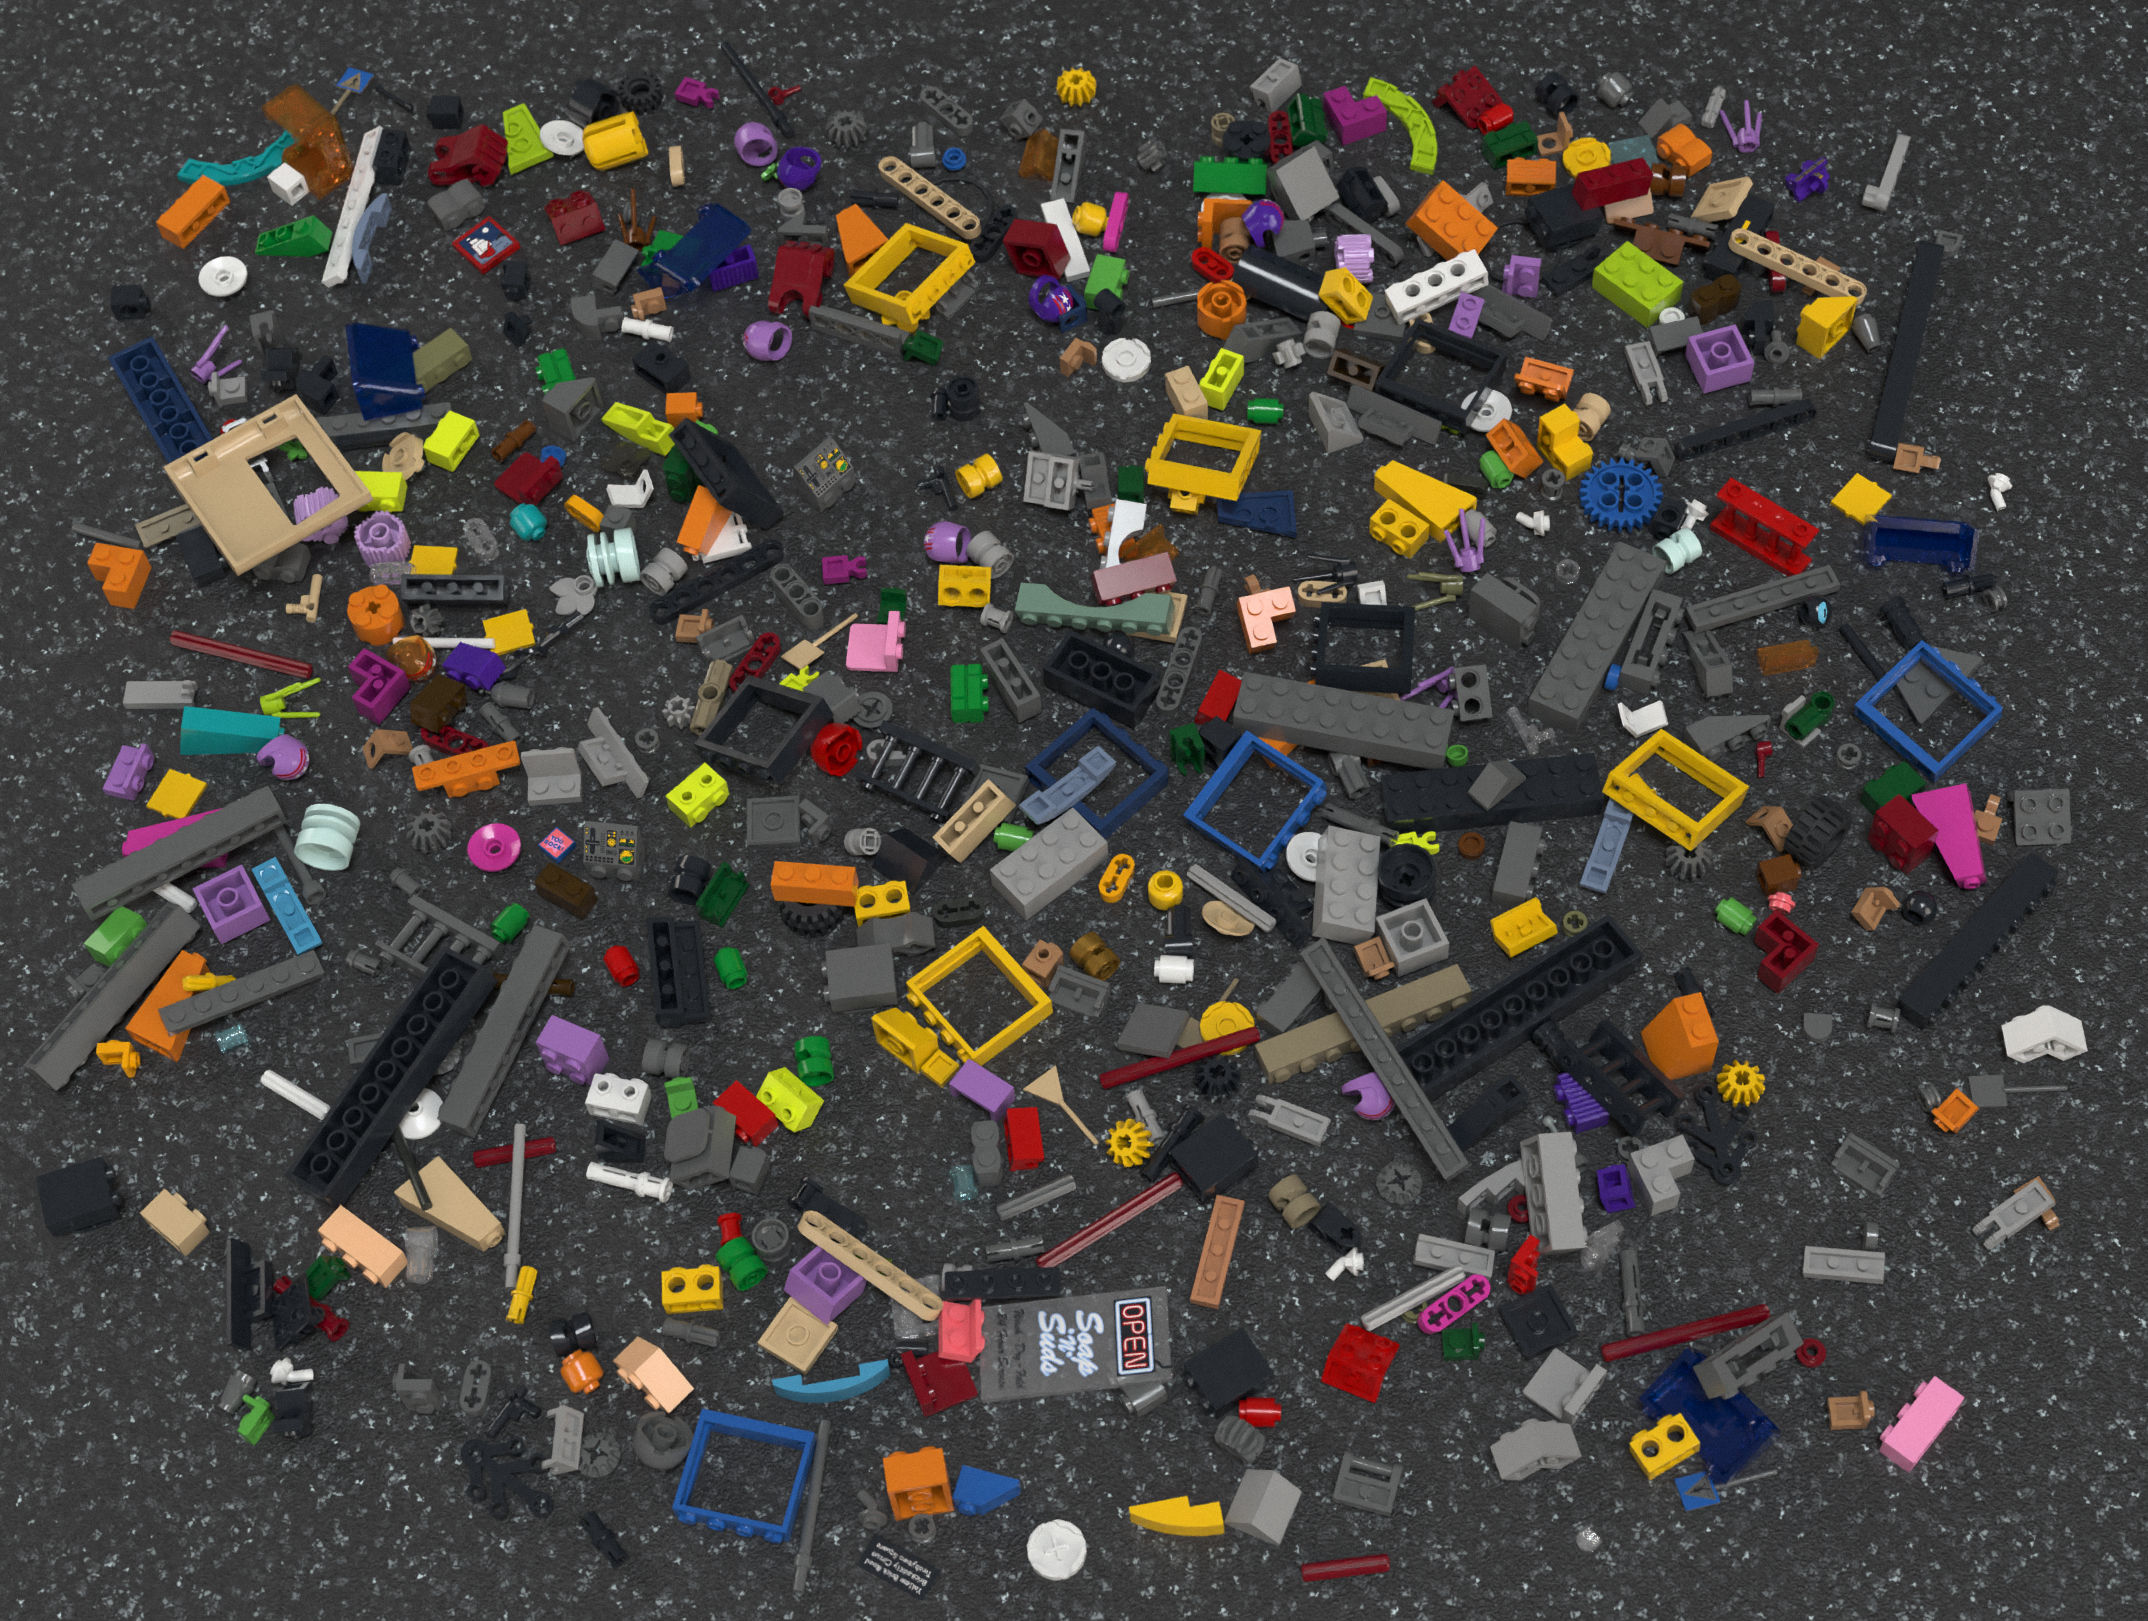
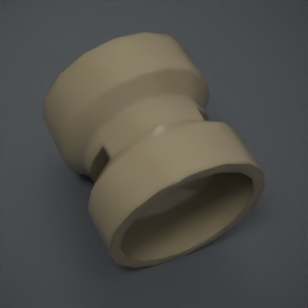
[1211,113,1235,147]

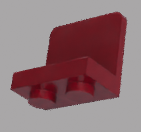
[1432,65,1503,130]
[543,190,605,246]
[494,452,563,506]

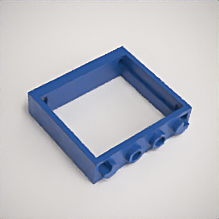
[1854,640,2003,783]
[1183,730,1327,874]
[672,1409,817,1544]

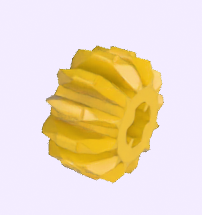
[1056,67,1096,107]
[1717,1059,1765,1108]
[1105,1119,1154,1167]

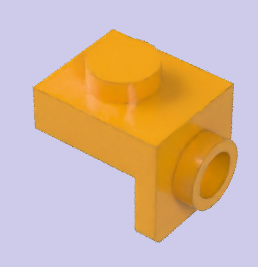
[96,1040,140,1078]

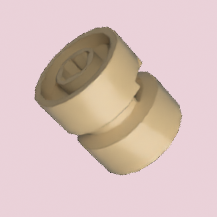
[1573,393,1611,441]

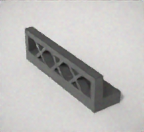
[809,305,910,357]

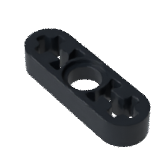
[970,205,1018,263]

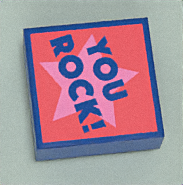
[538,827,577,864]

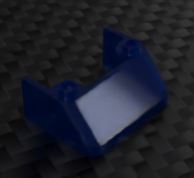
[637,202,752,299]
[1864,514,1979,572]

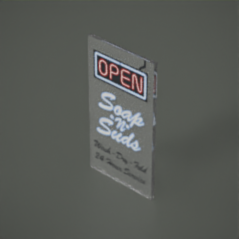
[980,1286,1173,1403]

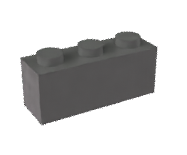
[980,638,1042,723]
[1491,821,1546,908]
[1256,960,1325,1037]

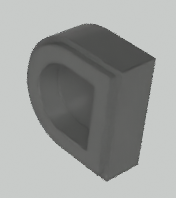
[1935,230,1963,257]
[1803,1013,1832,1043]
[1863,1221,1879,1252]

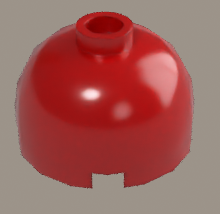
[810,722,862,776]

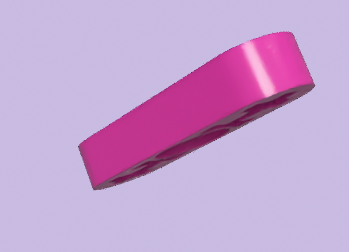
[1103,192,1129,252]
[1417,1274,1490,1334]

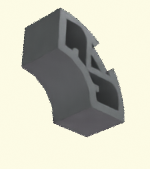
[856,912,935,958]

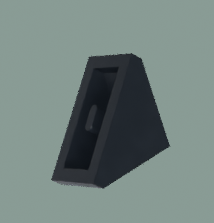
[594,1119,646,1163]

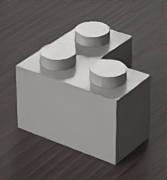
[1627,1135,1695,1216]
[1490,1419,1582,1480]

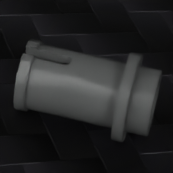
[1617,443,1649,470]
[389,868,424,898]
[346,949,383,977]

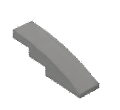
[1457,1159,1526,1217]

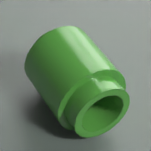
[1479,451,1514,488]
[993,823,1034,852]
[1715,897,1758,936]

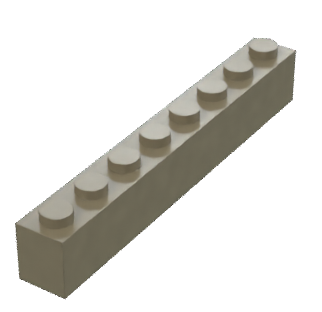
[1255,964,1472,1084]

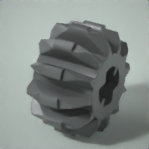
[826,109,867,150]
[406,808,452,855]
[1665,840,1712,882]
[1214,1415,1266,1462]

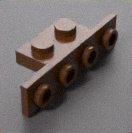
[1613,217,1711,266]

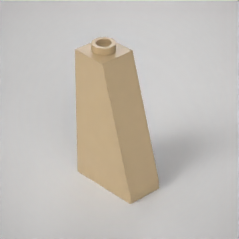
[394,1156,506,1252]

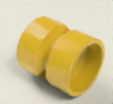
[955,453,1003,499]

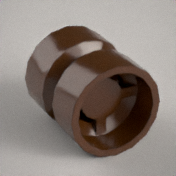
[1650,163,1687,198]

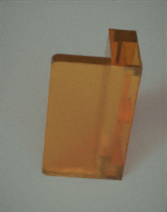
[1018,128,1059,182]
[1123,524,1179,563]
[1756,639,1819,676]

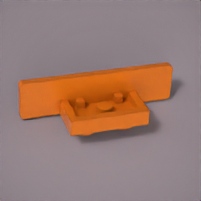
[412,741,521,798]

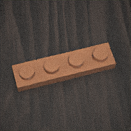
[1190,1195,1245,1309]

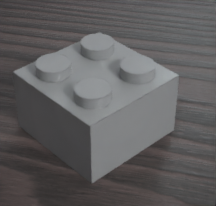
[1375,898,1449,977]

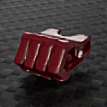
[428,125,508,186]
[768,241,835,319]

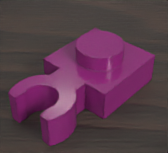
[674,77,720,108]
[822,555,867,584]

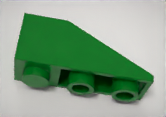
[255,215,332,257]

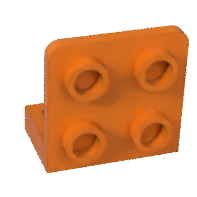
[1198,198,1253,249]
[1514,357,1574,402]

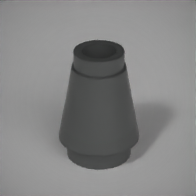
[1852,314,1882,353]
[218,1369,257,1414]

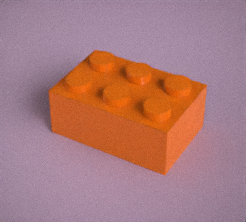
[1405,180,1498,261]
[883,1446,954,1521]

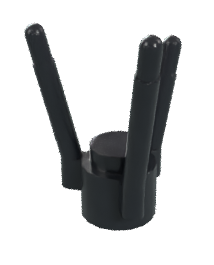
[1292,553,1358,595]

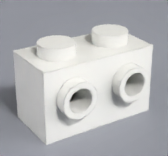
[585,1073,652,1125]

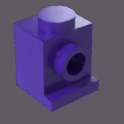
[1597,1164,1636,1213]

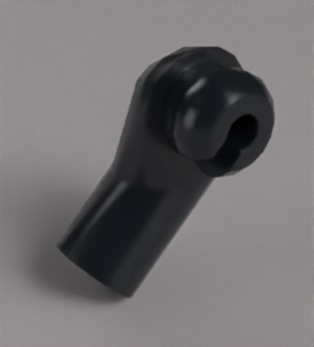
[888,1341,928,1368]

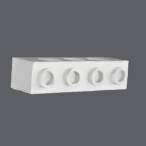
[1385,249,1489,325]

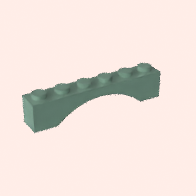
[1015,583,1175,636]

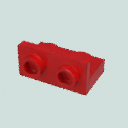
[1507,1234,1541,1295]

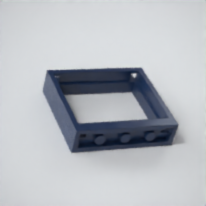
[1025,708,1169,840]

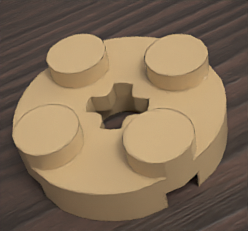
[382,432,424,480]

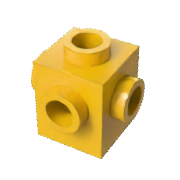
[1168,488,1205,515]

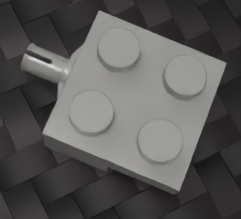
[1024,450,1094,510]

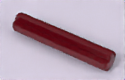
[473,1137,556,1167]
[1301,1554,1390,1582]

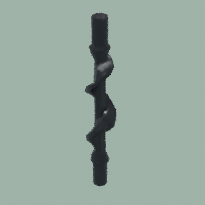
[477,611,585,696]

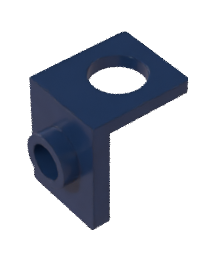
[1059,284,1087,333]

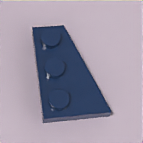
[1217,490,1297,538]

